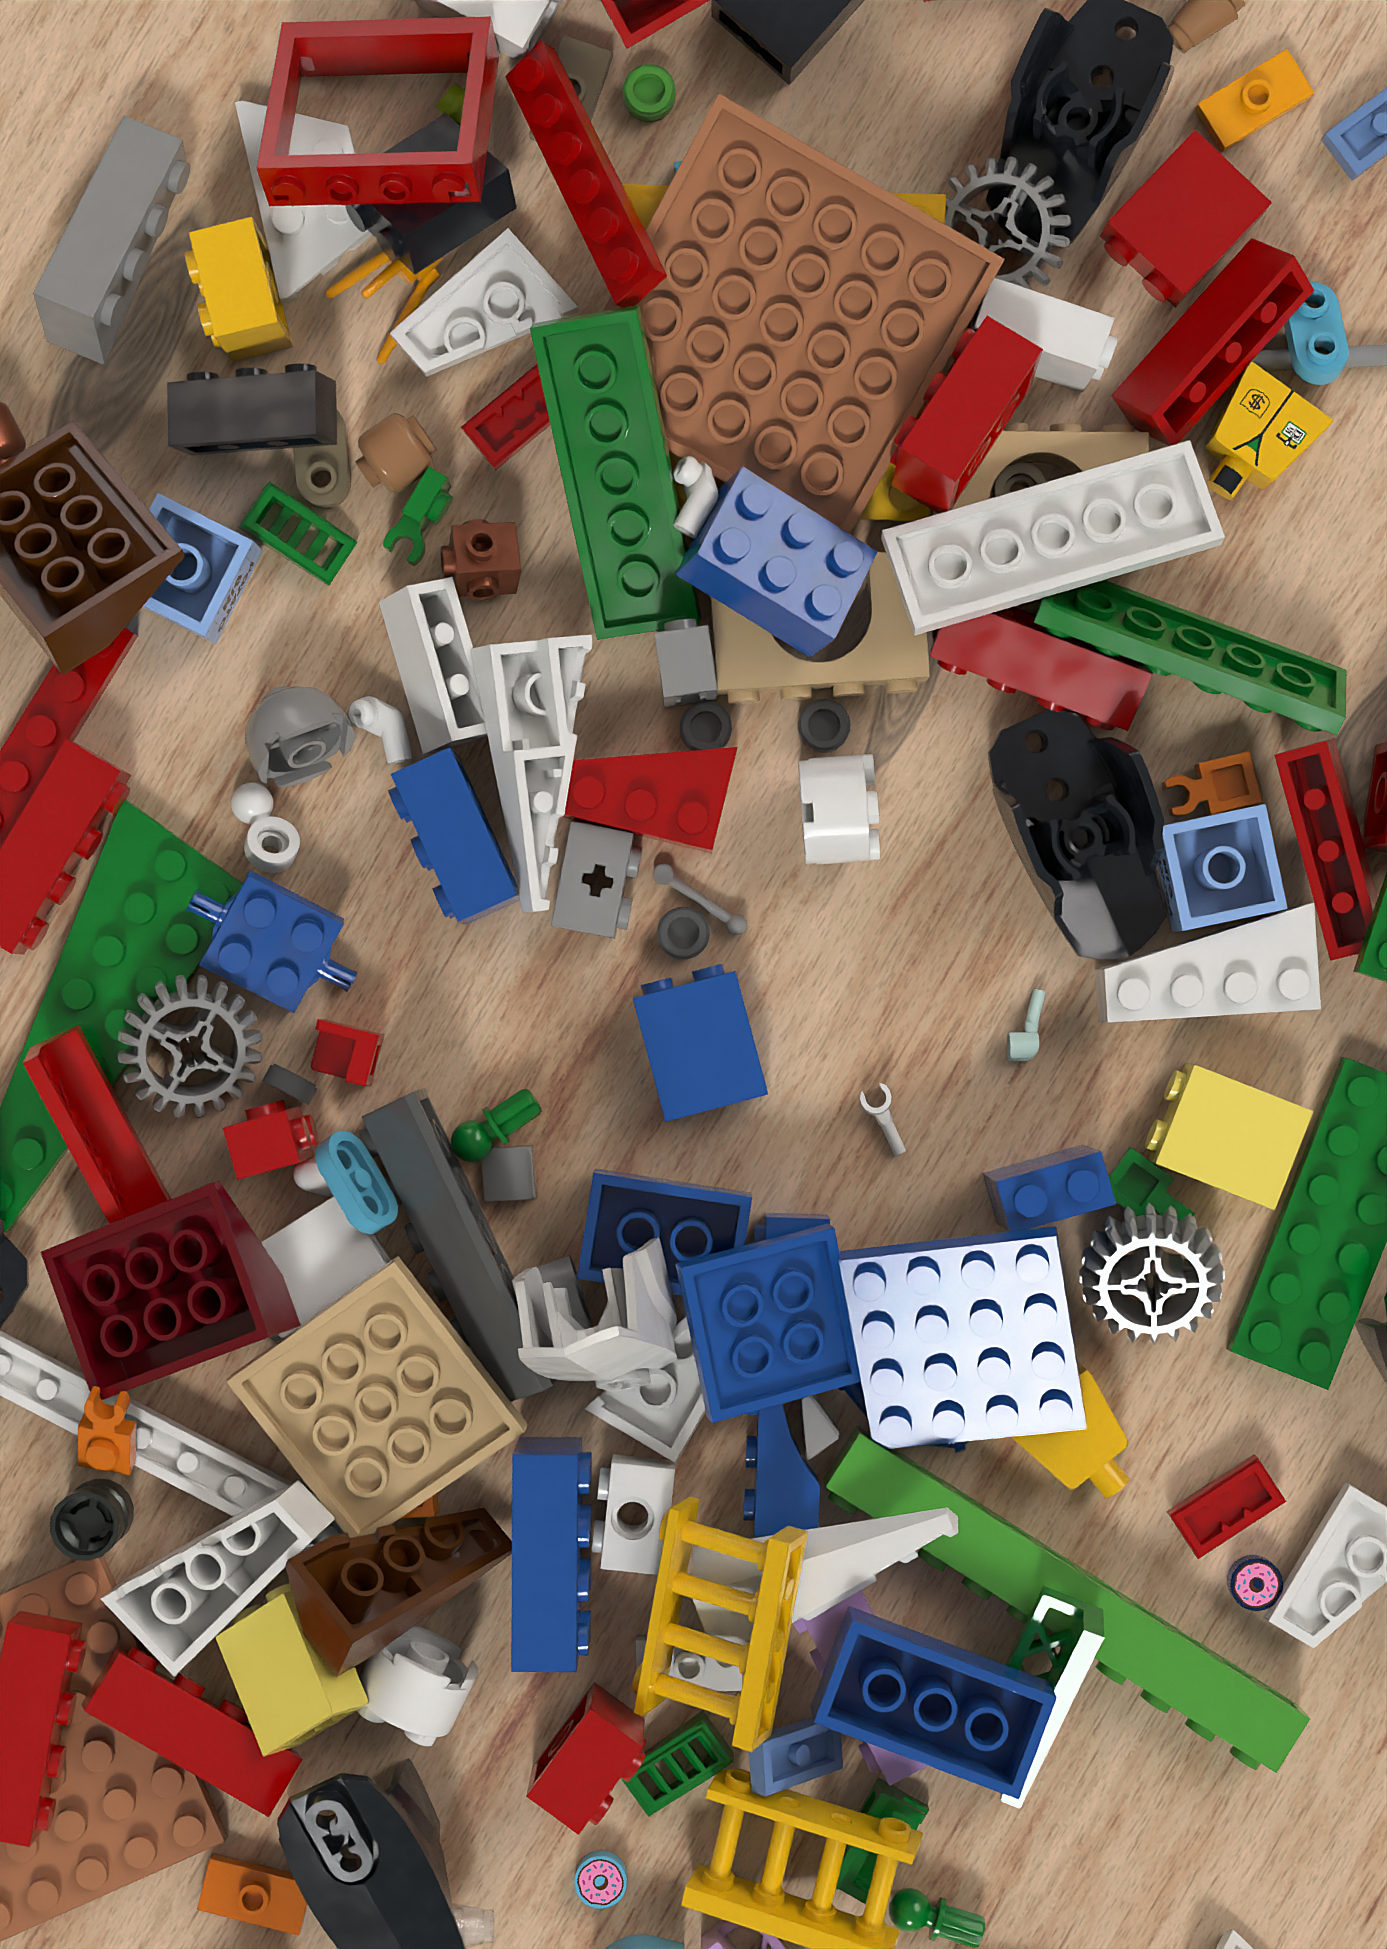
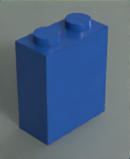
[633,964,768,1122]
[982,1144,1116,1232]

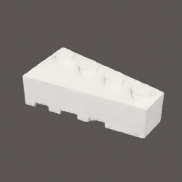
[1095,903,1321,1023]
[101,1480,335,1676]

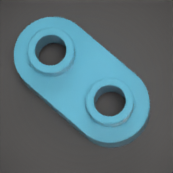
[1284,281,1349,385]
[315,1131,398,1234]

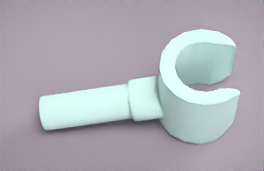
[1007,989,1046,1061]

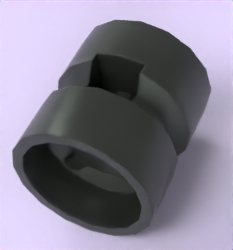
[50,1479,134,1561]

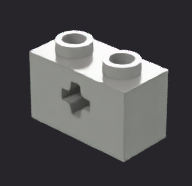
[654,619,717,708]
[551,821,643,939]

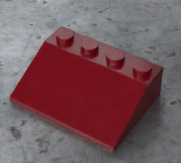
[41,1181,301,1400]

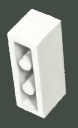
[379,577,487,754]

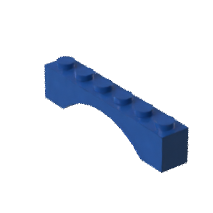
[743,1212,830,1537]

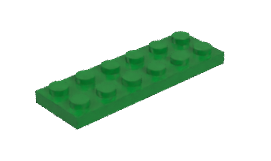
[530,305,702,640]
[1034,580,1347,735]
[1226,1057,1387,1390]

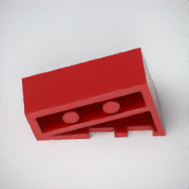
[562,747,738,854]

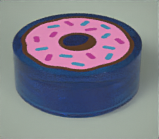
[1227,1555,1283,1611]

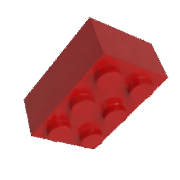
[890,315,1043,514]

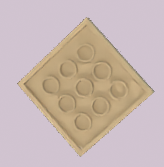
[226,1256,528,1538]

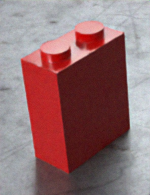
[1100,130,1272,308]

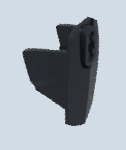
[986,0,1175,247]
[988,709,1167,959]
[277,1758,466,1949]

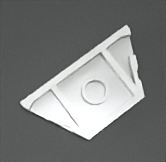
[235,100,372,304]

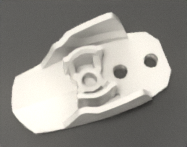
[512,1237,677,1391]

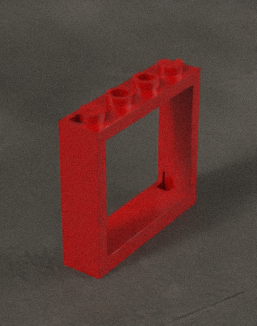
[256,16,499,206]

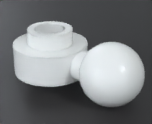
[231,782,300,873]

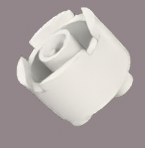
[798,754,880,865]
[357,1626,478,1746]

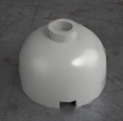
[245,686,356,787]

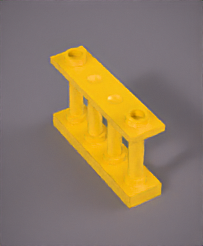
[632,1496,808,1752]
[681,1769,924,1949]

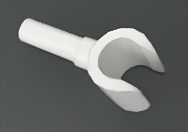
[860,1083,906,1156]

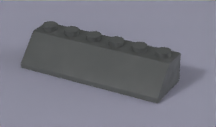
[359,1088,556,1402]

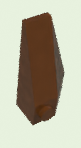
[285,1508,512,1677]

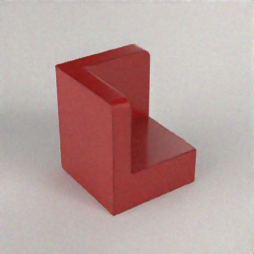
[311,1019,385,1087]

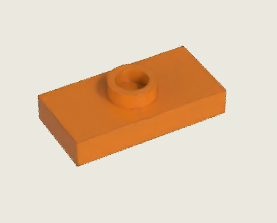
[197,1853,308,1936]

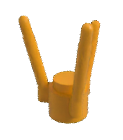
[325,251,443,364]

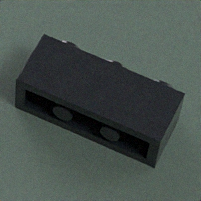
[167,363,337,456]

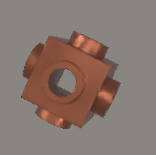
[440,519,521,601]

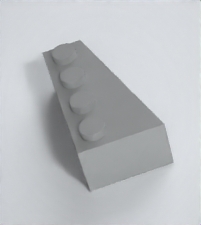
[33,116,190,365]

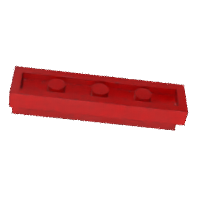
[23,1025,171,1224]

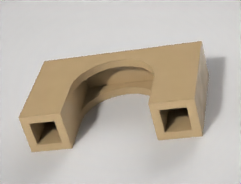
[931,422,1149,516]
[710,552,930,704]

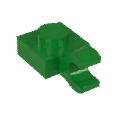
[383,467,453,566]
[1108,1147,1195,1221]

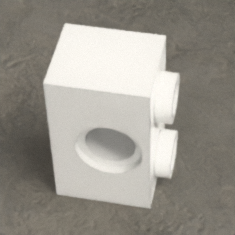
[592,1454,676,1575]

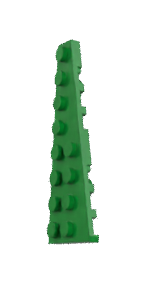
[0,800,242,1233]

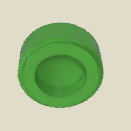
[623,64,676,122]

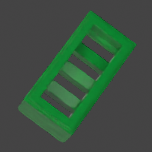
[238,481,358,586]
[621,1710,734,1817]

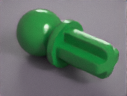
[451,1089,542,1162]
[889,1888,985,1948]

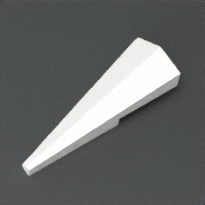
[471,635,593,912]
[692,1508,958,1668]

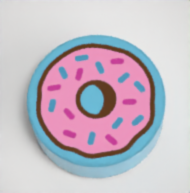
[574,1850,627,1909]

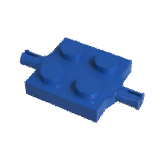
[186,870,357,1013]

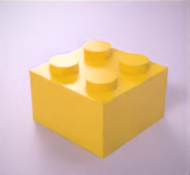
[185,217,293,362]

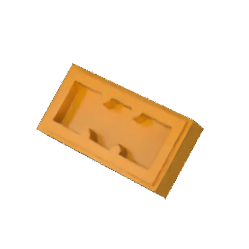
[1195,49,1315,153]

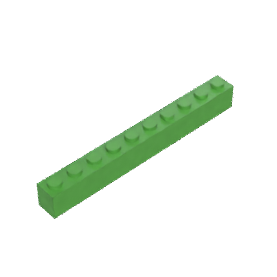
[823,1426,1310,1773]

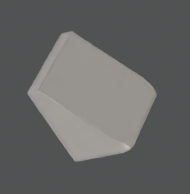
[481,1145,537,1201]
[800,1395,840,1460]

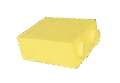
[1145,1063,1314,1210]
[215,1583,369,1757]

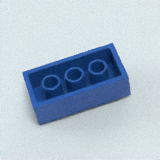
[511,1437,592,1672]
[811,1606,1057,1800]

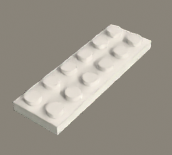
[881,440,1225,636]

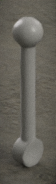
[653,864,747,935]

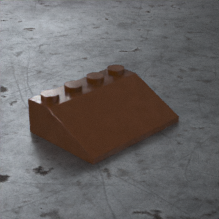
[0,420,185,675]

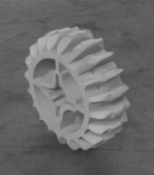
[945,157,1071,290]
[117,975,263,1118]
[1079,1203,1225,1345]

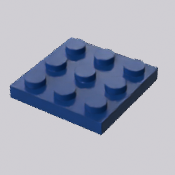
[676,1223,861,1423]

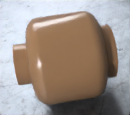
[355,413,437,493]

